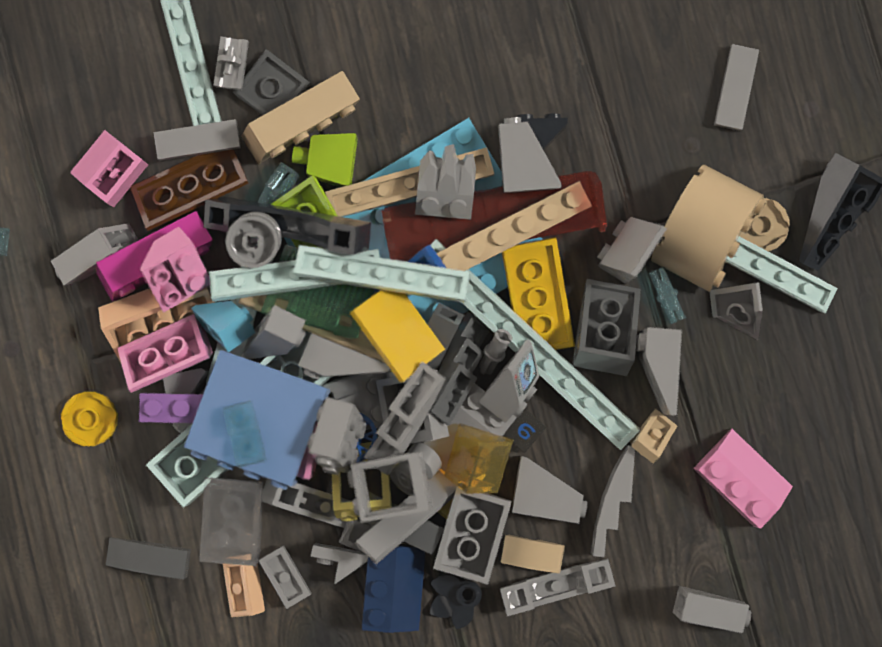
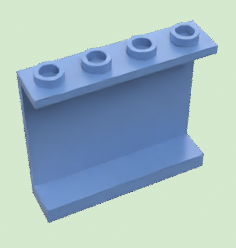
[184,350,331,490]

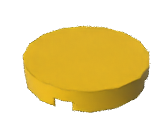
[61,392,118,446]

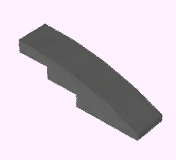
[429,312,491,426]

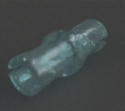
[648,267,687,324]

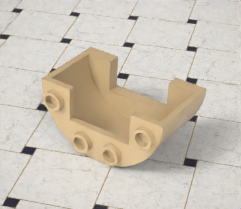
[651,165,766,292]

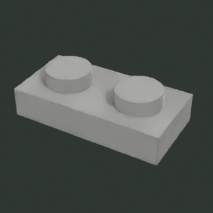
[258,545,312,609]

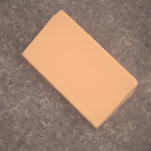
[222,557,265,617]

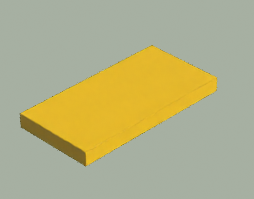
[502,237,575,350]

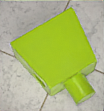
[292,133,358,187]

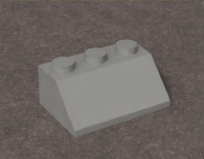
[433,486,511,584]

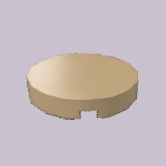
[740,198,789,251]

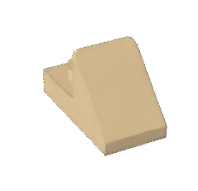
[630,409,677,463]

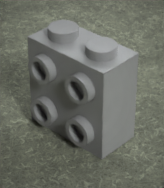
[308,398,366,475]

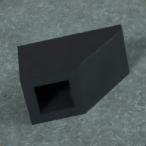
[517,113,568,151]

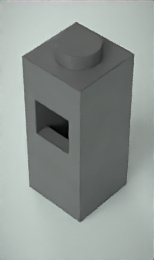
[427,303,464,370]

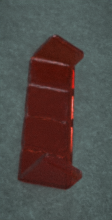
[382,171,607,262]

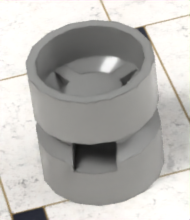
[390,442,442,496]

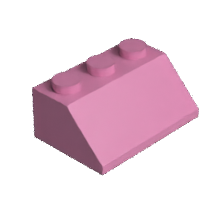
[117,314,213,393]
[693,429,793,529]

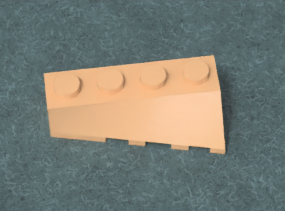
[98,285,216,363]

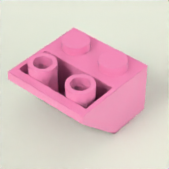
[70,130,148,207]
[140,227,210,312]

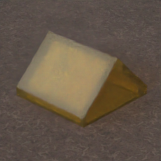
[444,423,513,494]

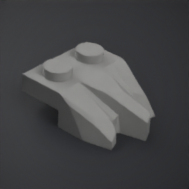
[415,144,476,220]
[322,372,387,430]

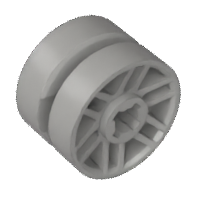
[226,212,282,268]

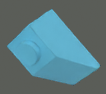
[191,301,256,353]

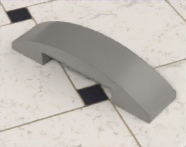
[500,559,615,616]

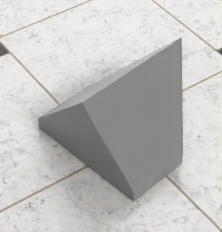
[710,283,763,340]

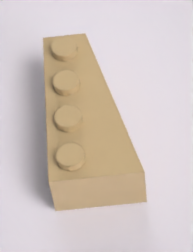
[241,71,360,164]

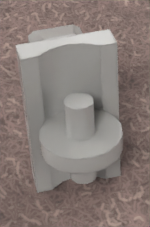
[214,36,249,90]

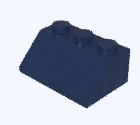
[362,544,425,633]

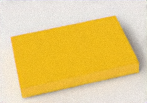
[350,290,445,383]

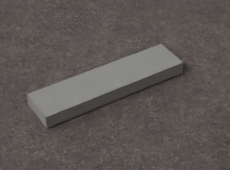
[356,470,457,564]

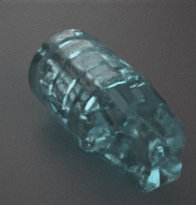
[257,162,301,205]

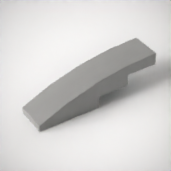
[364,362,445,475]
[591,445,635,557]

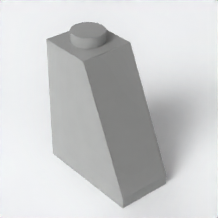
[498,117,561,193]
[51,223,139,285]
[511,456,587,523]
[673,586,751,633]

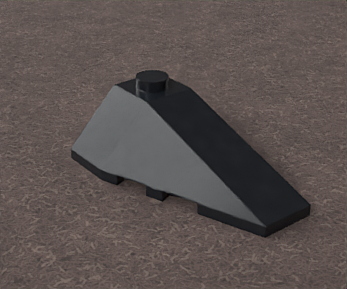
[799,153,882,271]

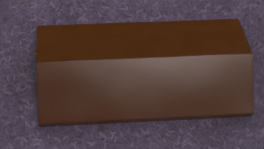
[130,149,249,231]

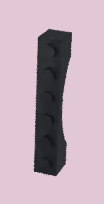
[204,196,371,255]

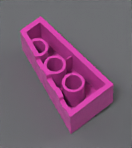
[96,211,213,302]

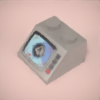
[479,339,539,423]

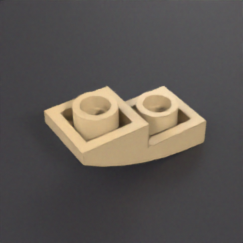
[501,535,565,573]

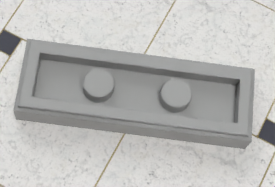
[714,44,759,131]
[154,119,241,161]

